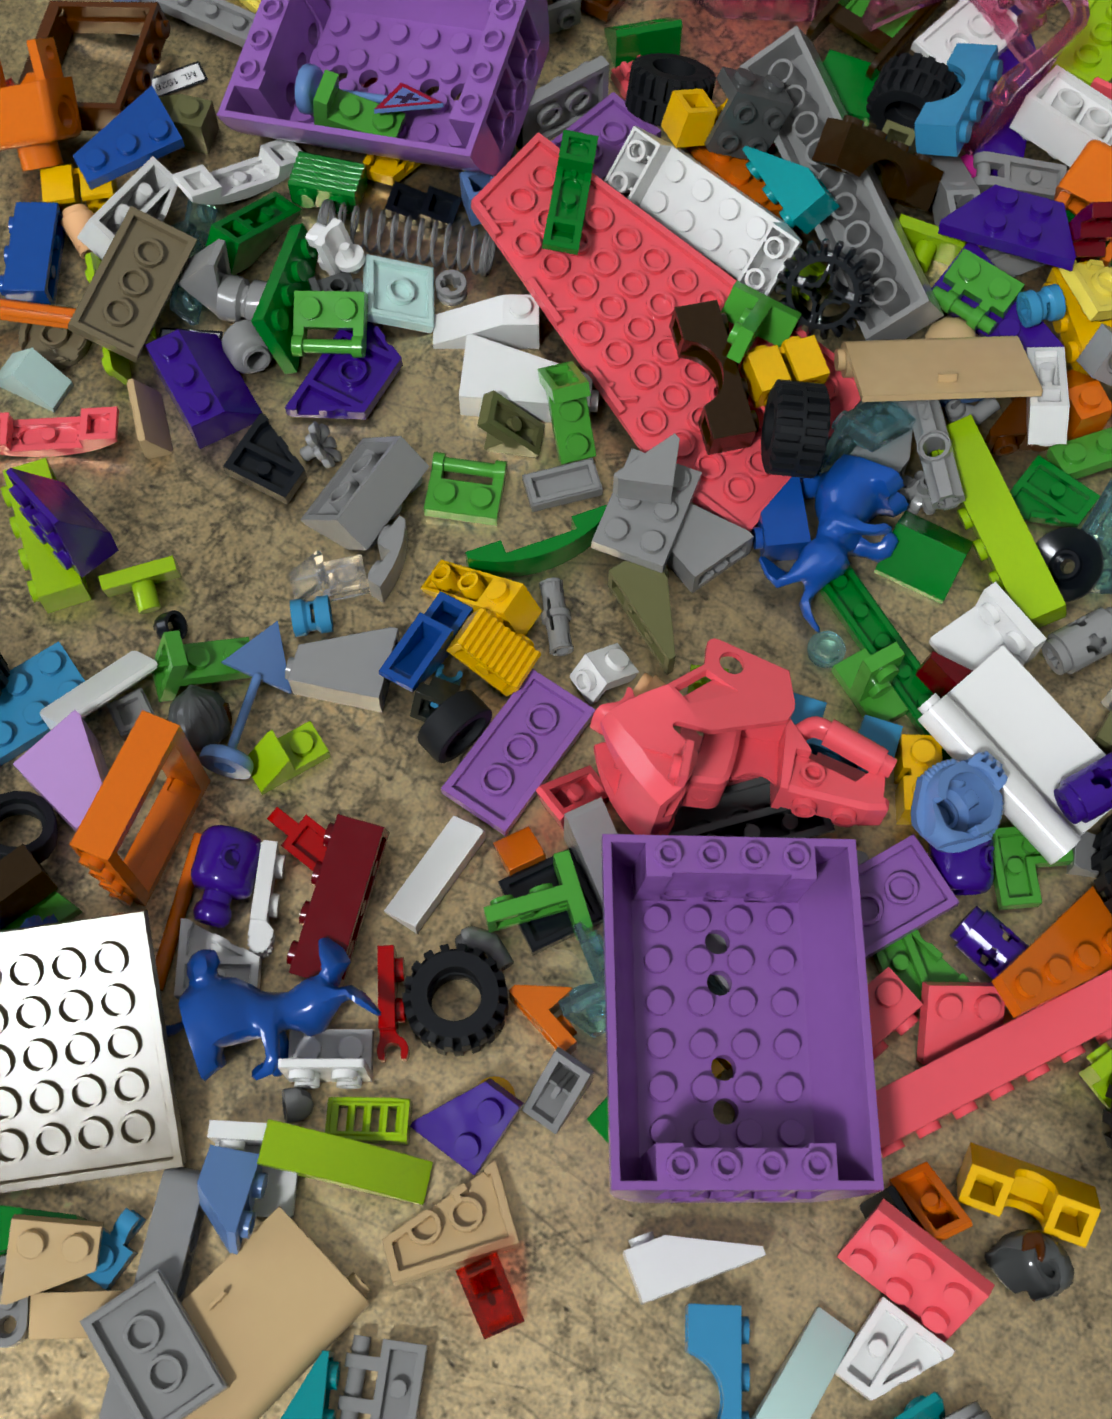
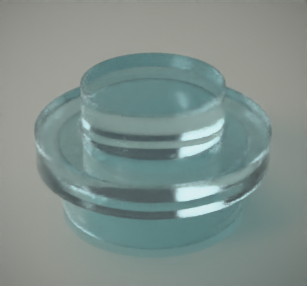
[807,631,846,668]

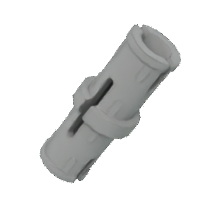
[539,577,574,656]

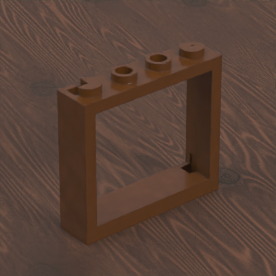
[17,1,171,131]

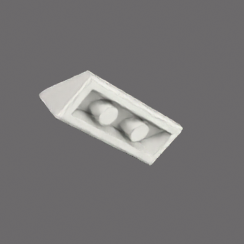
[39,651,158,730]
[384,815,486,934]

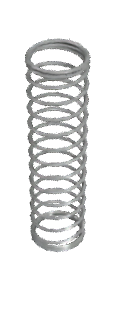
[317,199,496,277]

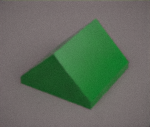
[604,17,682,68]
[874,511,973,604]

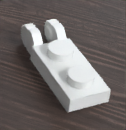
[247,840,286,960]

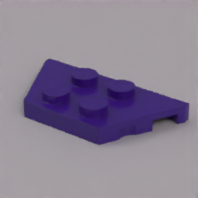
[938,185,1076,271]
[285,321,403,420]

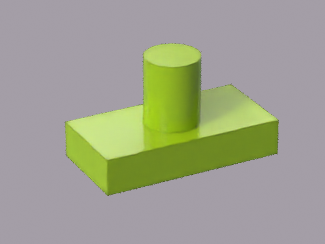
[899,214,966,273]
[98,555,182,614]

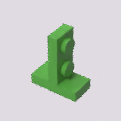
[313,69,405,138]
[721,281,802,364]
[538,361,596,465]
[152,630,252,702]
[831,642,908,723]
[483,850,593,941]

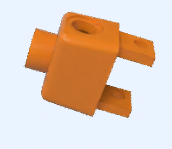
[0,37,82,171]
[1054,139,1112,267]

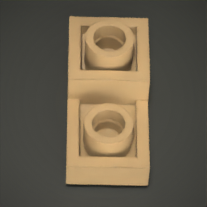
[28,1290,125,1339]

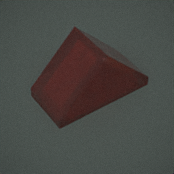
[456,1252,524,1340]

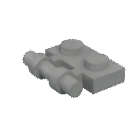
[337,1335,428,1419]

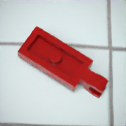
[267,807,327,871]
[377,945,410,1063]

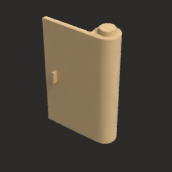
[834,336,1043,402]
[181,1206,371,1419]

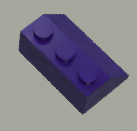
[145,329,262,449]

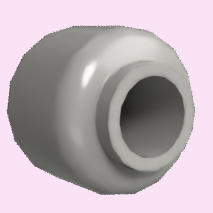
[222,320,273,374]

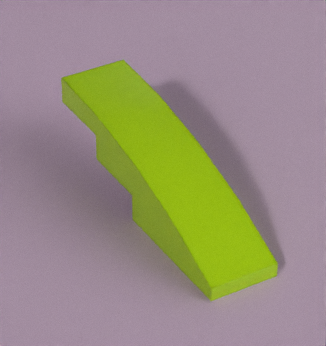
[257,1119,433,1206]

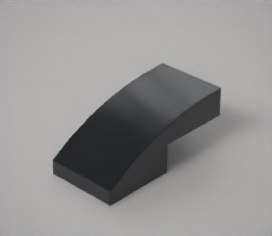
[384,181,462,229]

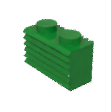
[288,151,368,215]

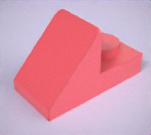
[536,765,610,831]

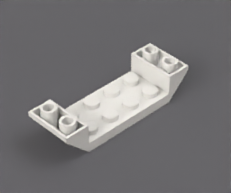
[604,126,802,297]

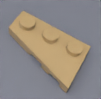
[382,1160,520,1286]

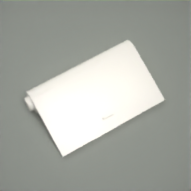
[918,645,1112,865]

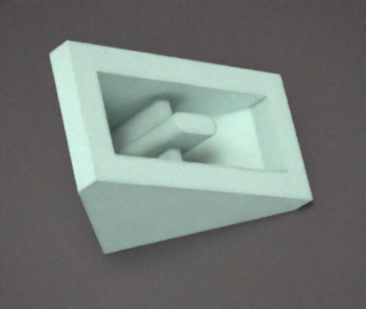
[0,348,74,413]

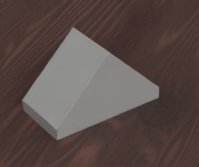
[177,239,231,315]
[613,434,680,504]
[522,1047,594,1134]

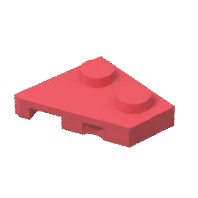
[916,982,1005,1065]

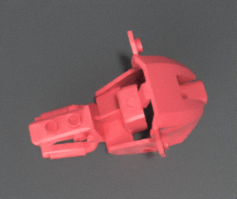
[590,638,898,835]

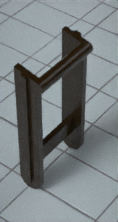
[806,0,947,80]

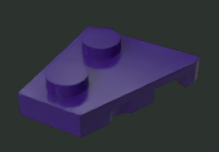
[410,1078,524,1176]

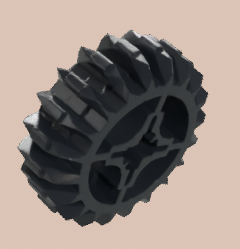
[775,239,875,340]

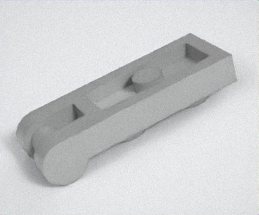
[973,151,1067,200]

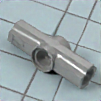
[907,400,965,511]

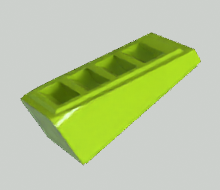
[325,1097,413,1146]

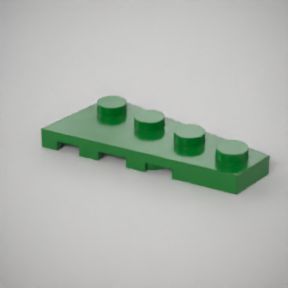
[251,223,318,374]

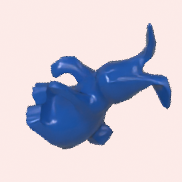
[759,454,909,633]
[179,937,382,1081]

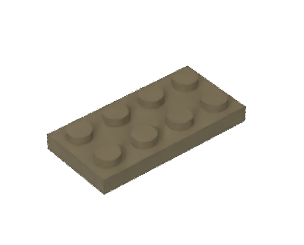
[68,206,197,363]

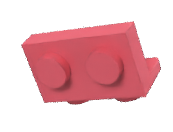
[868,966,923,1060]

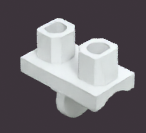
[305,218,366,276]

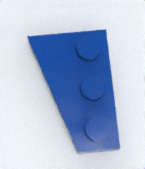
[73,85,185,190]

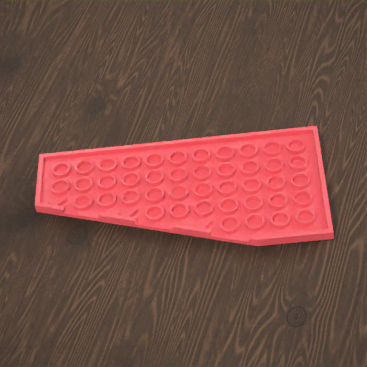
[471,132,861,533]

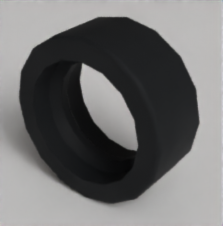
[417,689,492,764]
[0,791,58,864]

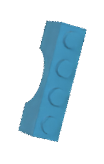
[914,43,1003,157]
[685,1304,750,1419]

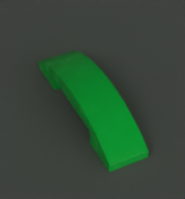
[542,130,599,255]
[465,505,607,578]

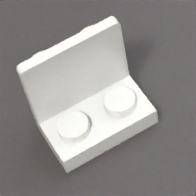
[929,582,1047,670]
[278,1029,374,1089]
[207,1120,298,1218]

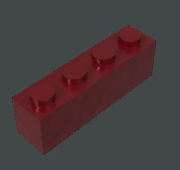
[286,814,390,987]

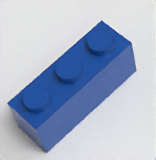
[0,202,66,305]

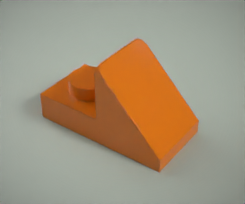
[508,985,577,1054]
[889,1161,973,1242]

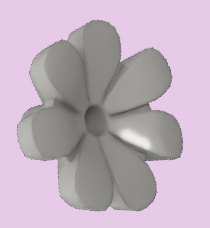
[300,421,342,468]
[899,470,936,515]

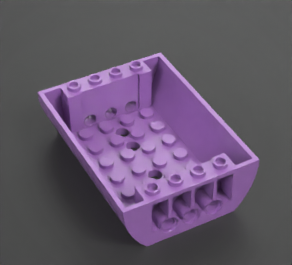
[217,0,549,175]
[601,834,884,1203]

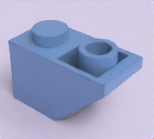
[197,1145,268,1254]

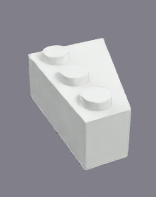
[77,156,178,260]

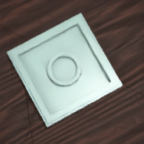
[363,254,435,333]

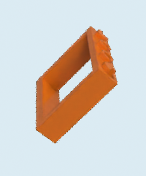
[69,710,211,907]

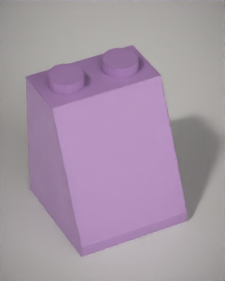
[13,710,109,832]

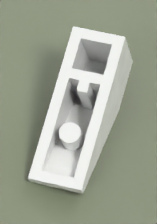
[433,294,539,349]
[1026,347,1070,447]
[622,1231,766,1305]

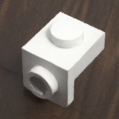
[570,643,639,705]

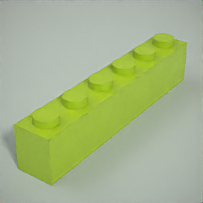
[929,414,1067,629]

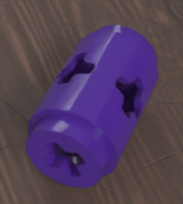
[1054,752,1112,824]
[949,906,1029,980]

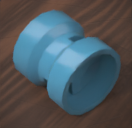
[1016,284,1066,328]
[290,595,334,637]

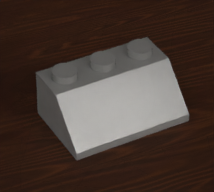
[300,436,429,550]

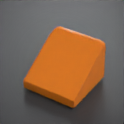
[493,826,546,876]

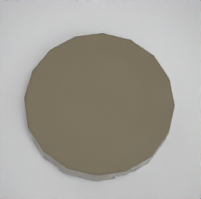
[19,304,92,370]

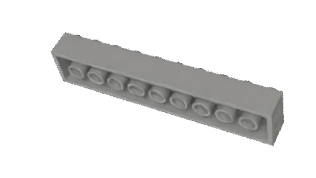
[740,25,944,340]

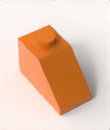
[1067,370,1112,441]

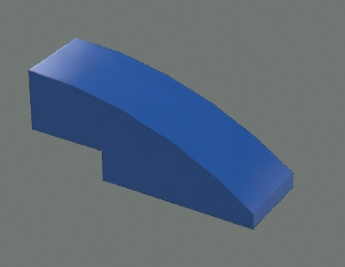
[379,591,473,692]

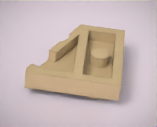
[0,1214,104,1305]

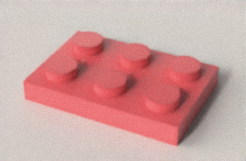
[837,1198,995,1343]

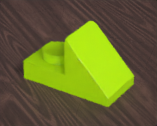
[248,721,331,795]

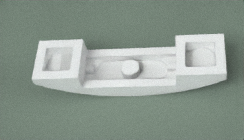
[172,139,302,205]

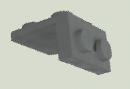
[705,67,794,160]

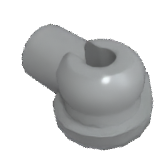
[945,398,1001,426]
[455,926,514,971]

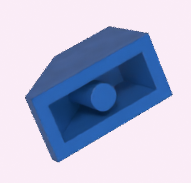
[752,477,811,562]

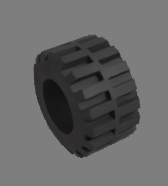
[866,52,961,131]
[625,53,716,126]
[761,379,831,478]
[402,943,509,1057]

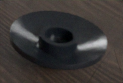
[1036,527,1104,602]

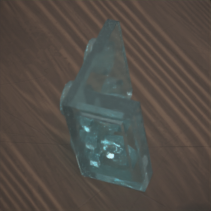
[817,401,916,476]
[558,922,606,1038]

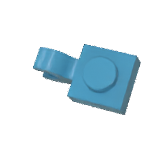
[87,1208,146,1290]

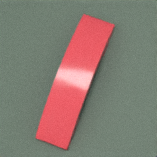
[0,406,119,457]

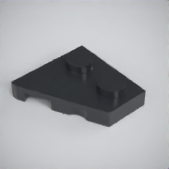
[223,413,307,505]

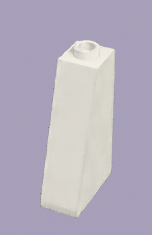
[459,334,599,423]

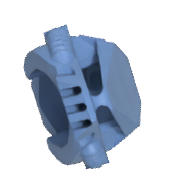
[911,751,1008,853]

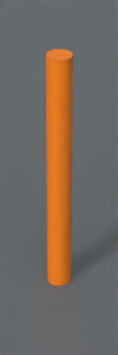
[155,833,202,991]

